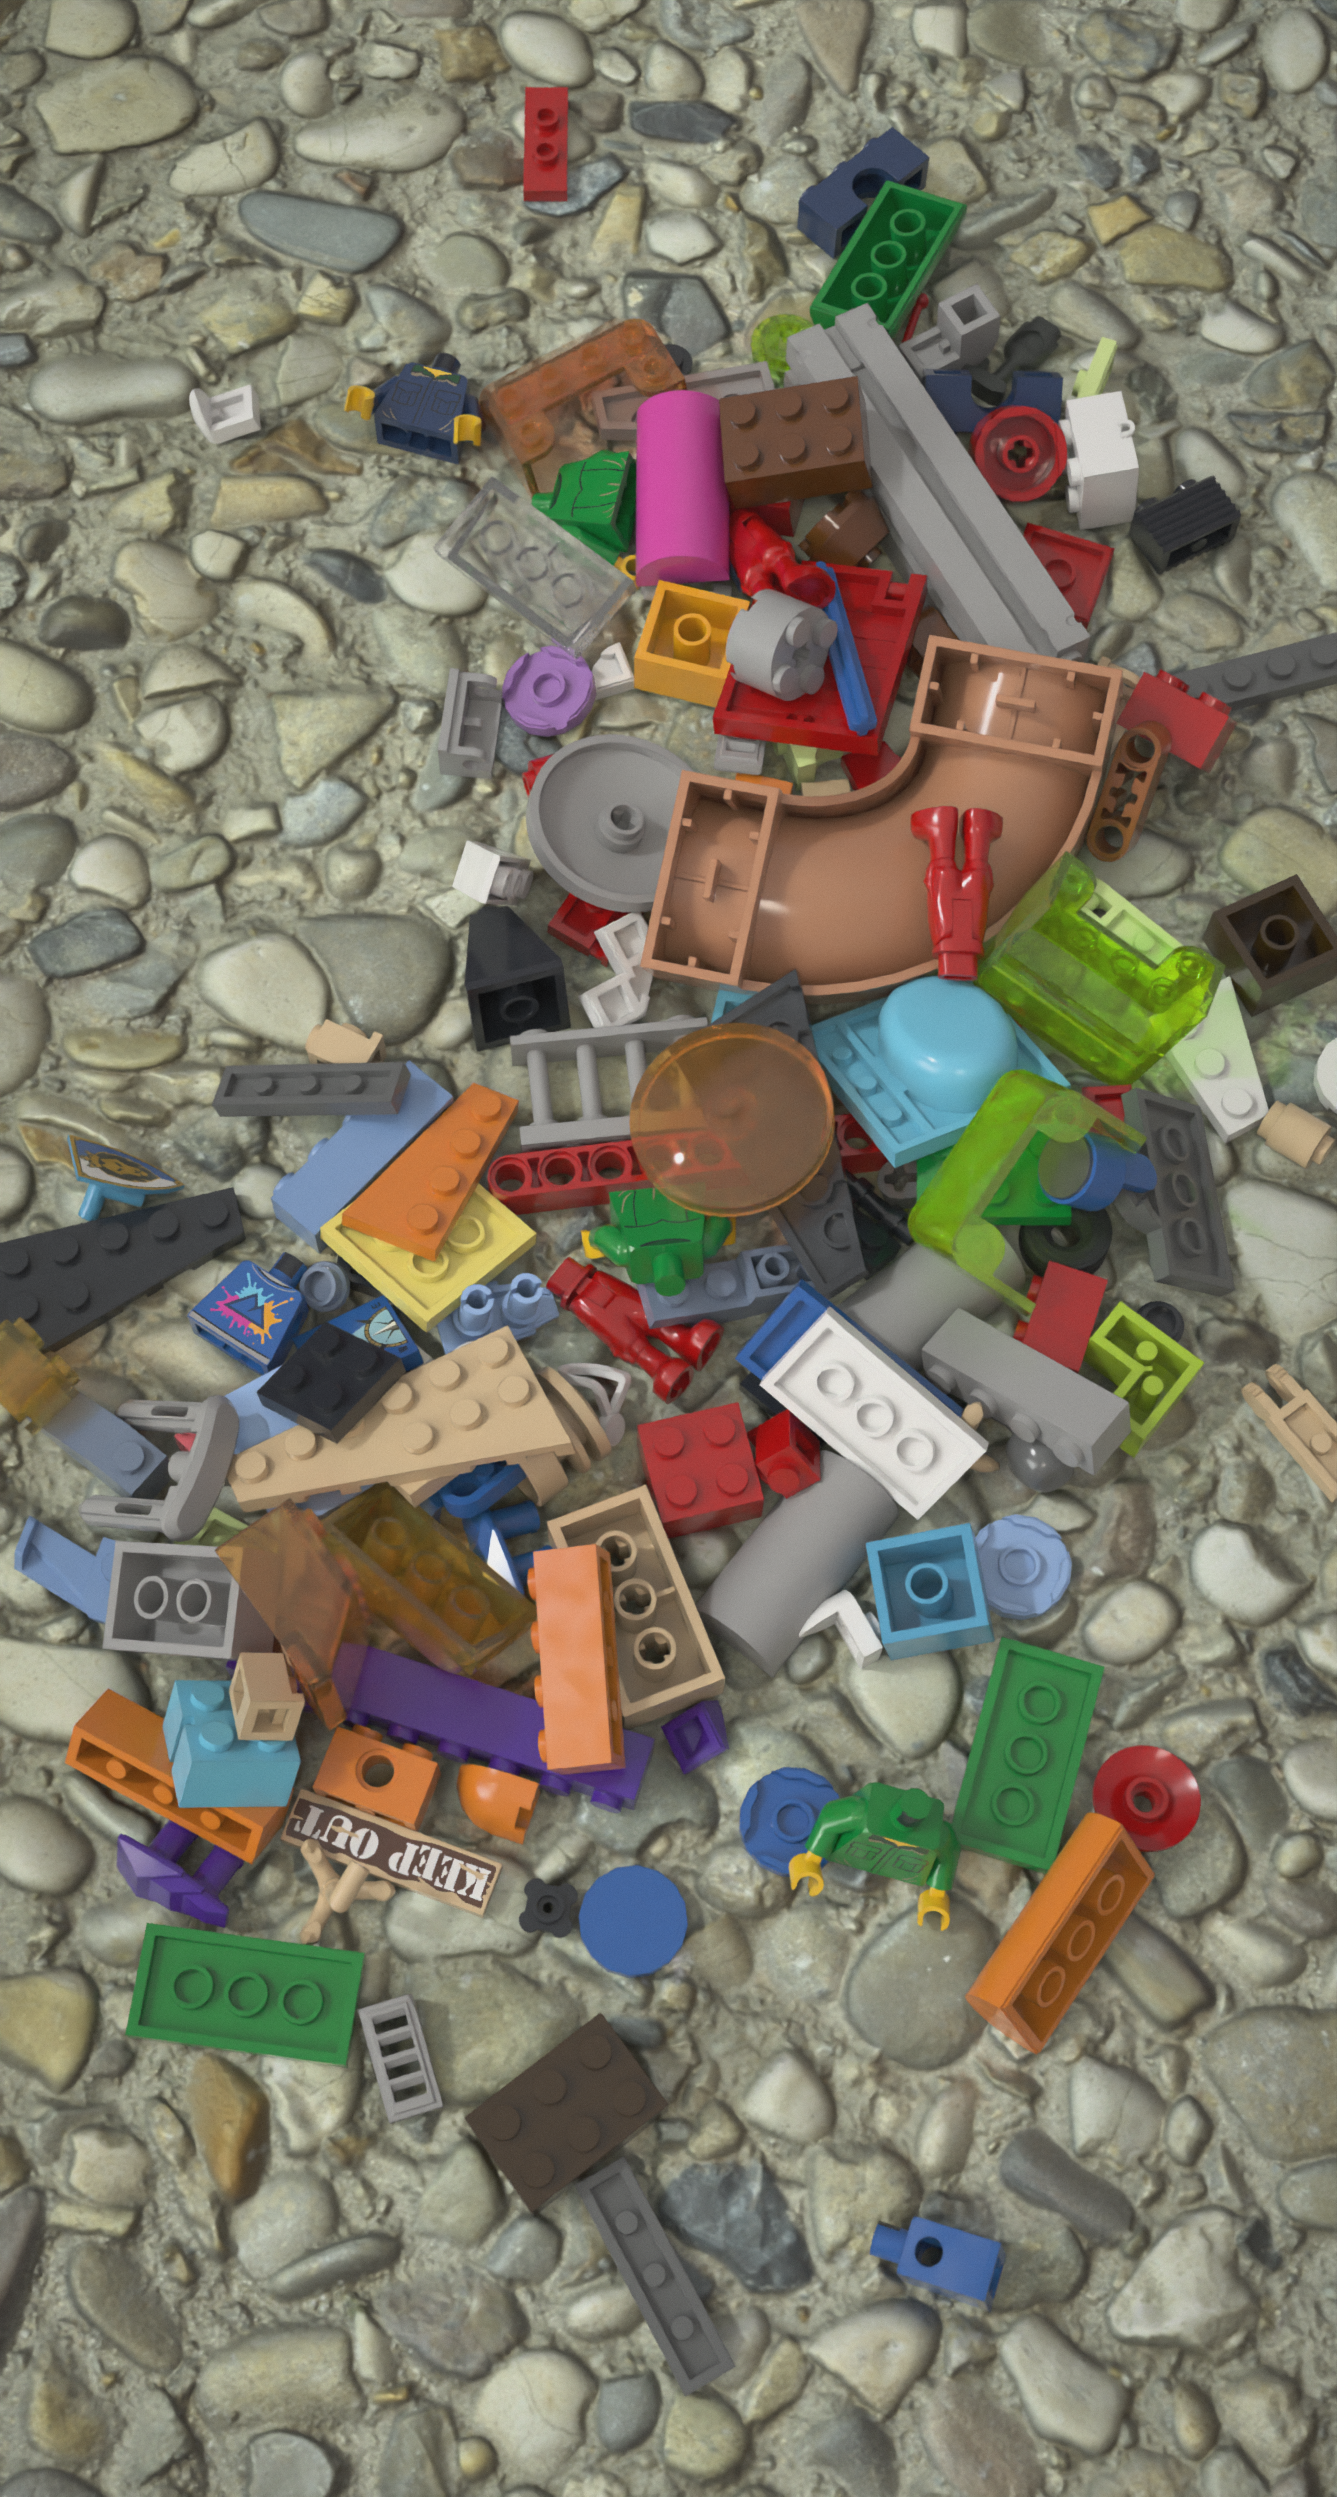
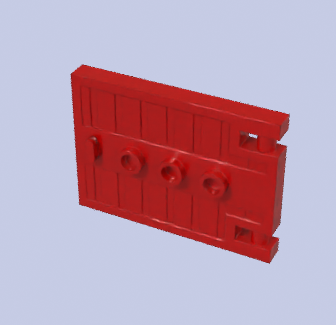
[712,560,928,756]

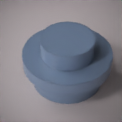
[300,1261,350,1312]

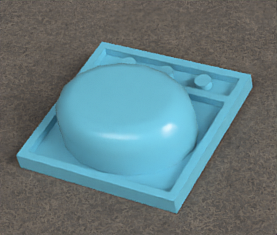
[811,975,1071,1168]

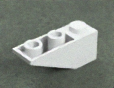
[452,840,533,906]

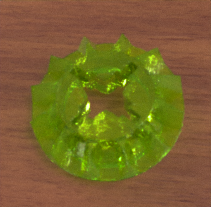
[751,314,814,379]

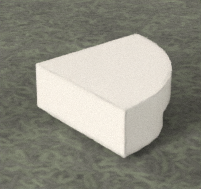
[591,642,635,701]

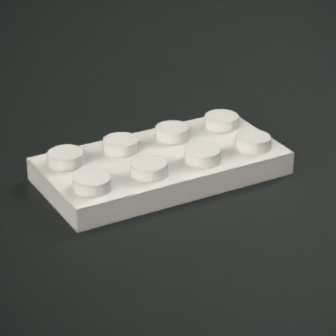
[760,1306,989,1520]

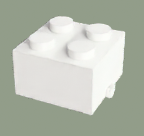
[1058,391,1139,530]

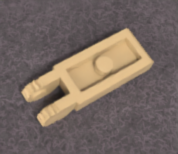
[1241,1364,1337,1503]

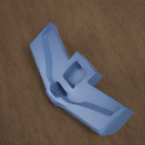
[14,1516,116,1624]

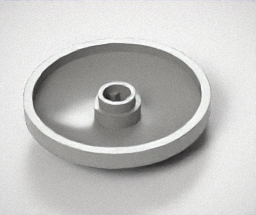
[526,734,694,912]

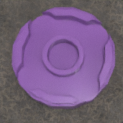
[502,645,596,737]

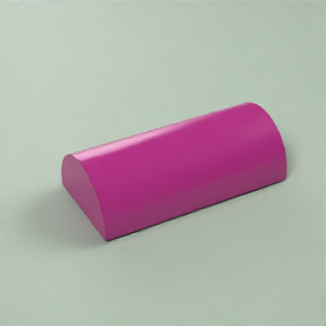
[636,390,730,587]

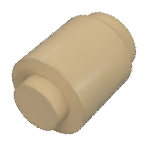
[1257,1100,1336,1169]

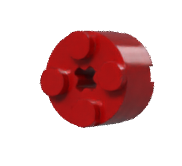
[968,405,1067,502]

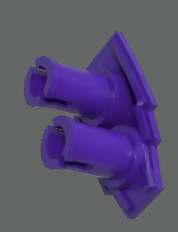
[116,1820,244,1928]

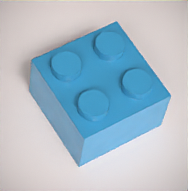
[866,1523,995,1661]

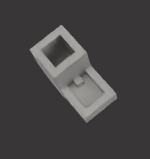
[898,284,1000,384]

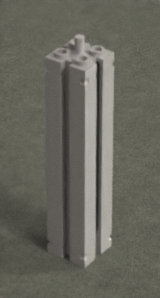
[784,303,1090,663]

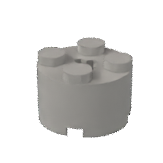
[726,589,838,701]

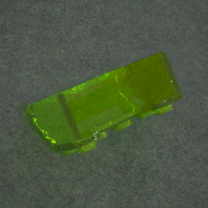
[972,851,1226,1086]

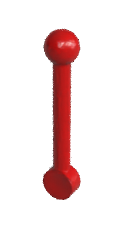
[901,292,929,344]

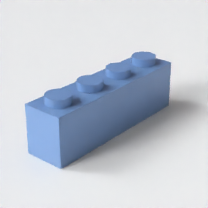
[271,1060,454,1254]

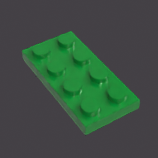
[951,1637,1105,1874]
[125,1923,366,2068]

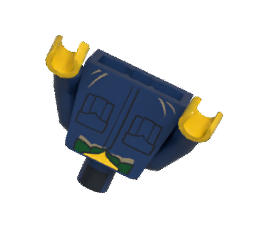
[344,353,486,465]

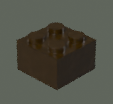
[1203,874,1337,1017]

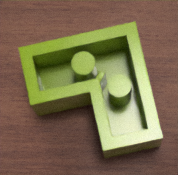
[1083,1301,1204,1458]

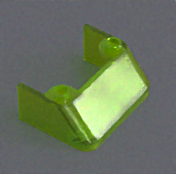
[908,1069,1148,1317]

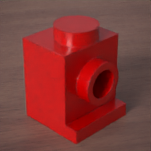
[747,1409,821,1499]

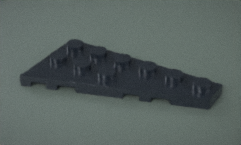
[669,969,869,1300]
[0,1187,246,1380]

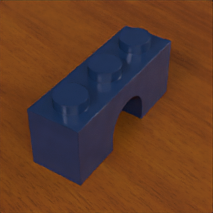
[797,127,930,259]
[922,369,1063,436]

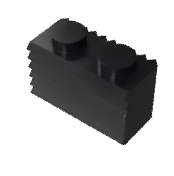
[1129,476,1241,575]

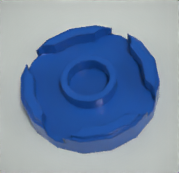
[739,1767,839,1877]
[579,1865,688,1978]

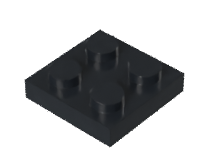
[256,1321,406,1444]

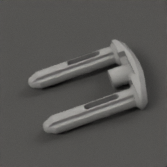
[78,1395,239,1542]

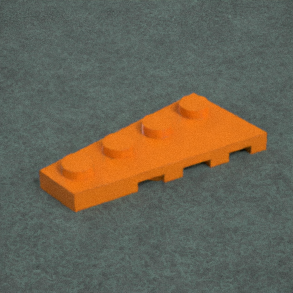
[342,1083,519,1262]

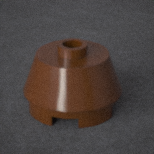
[798,490,890,568]

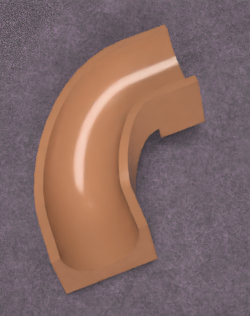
[640,635,1123,1004]

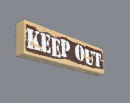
[280,1788,503,1918]

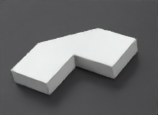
[578,912,653,1028]

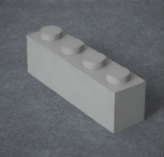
[921,1307,1131,1475]

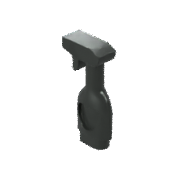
[961,316,1061,406]

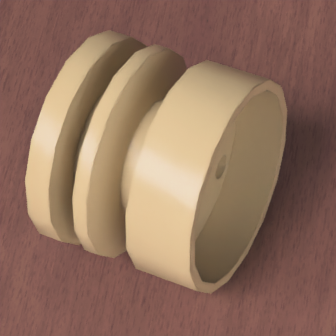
[504,1366,611,1506]

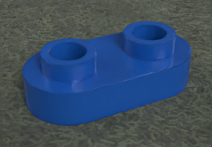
[439,1460,527,1518]

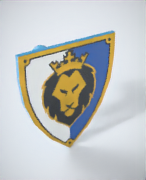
[67,1134,185,1221]

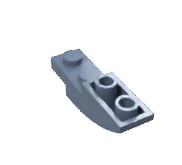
[636,1244,817,1329]

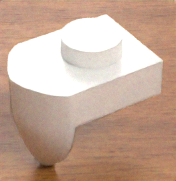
[189,384,261,444]
[799,1590,883,1669]

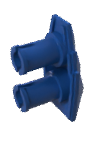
[462,1500,553,1623]

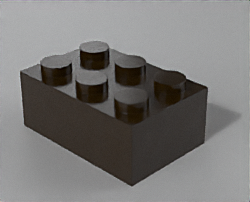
[464,2012,669,2217]

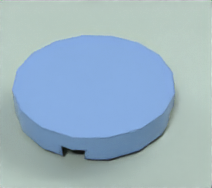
[976,1514,1072,1620]

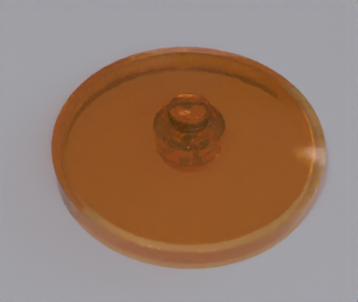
[629,1023,835,1217]

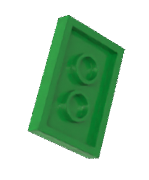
[916,1124,1072,1225]

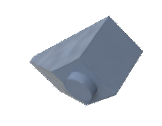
[25,1379,172,1499]

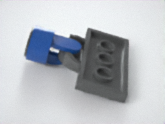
[1038,1087,1235,1297]

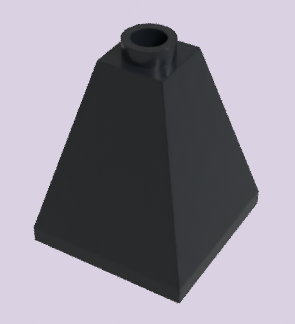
[464,905,571,1052]

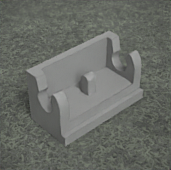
[438,668,503,779]

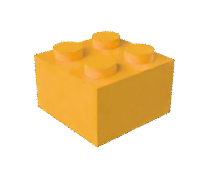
[634,580,750,708]

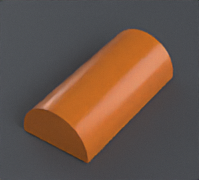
[965,1812,1155,2055]

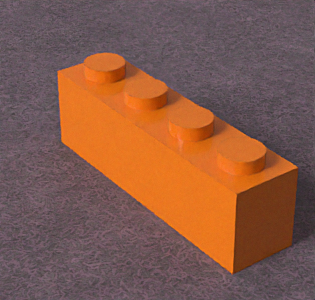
[527,1544,626,1775]
[65,1689,294,1864]

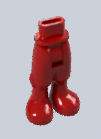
[729,508,836,609]
[910,806,1003,981]
[546,1257,724,1404]

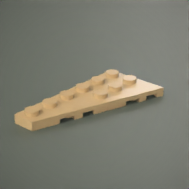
[227,1325,575,1513]

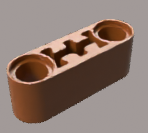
[1087,721,1172,862]

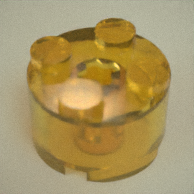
[0,1317,81,1437]

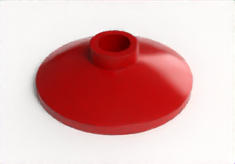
[1092,1745,1201,1852]

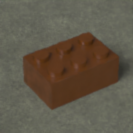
[719,376,873,509]

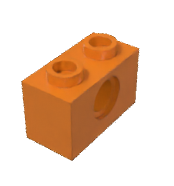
[312,1725,441,1832]

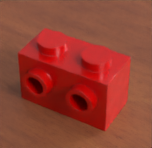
[1013,1261,1108,1374]

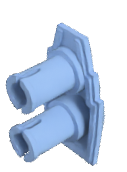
[436,1273,559,1355]

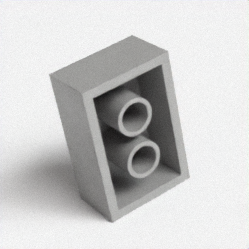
[102,1541,283,1661]

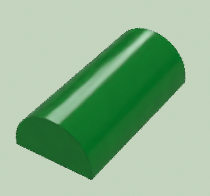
[809,180,967,340]

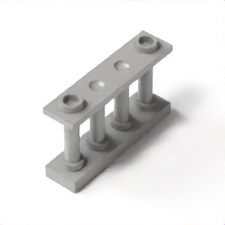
[510,1015,718,1153]

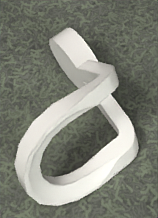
[558,1363,631,1446]

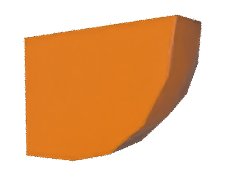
[456,1764,540,1845]

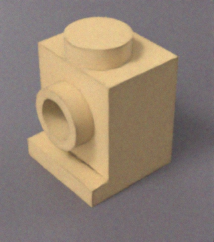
[305,1019,387,1064]
[229,1652,305,1741]

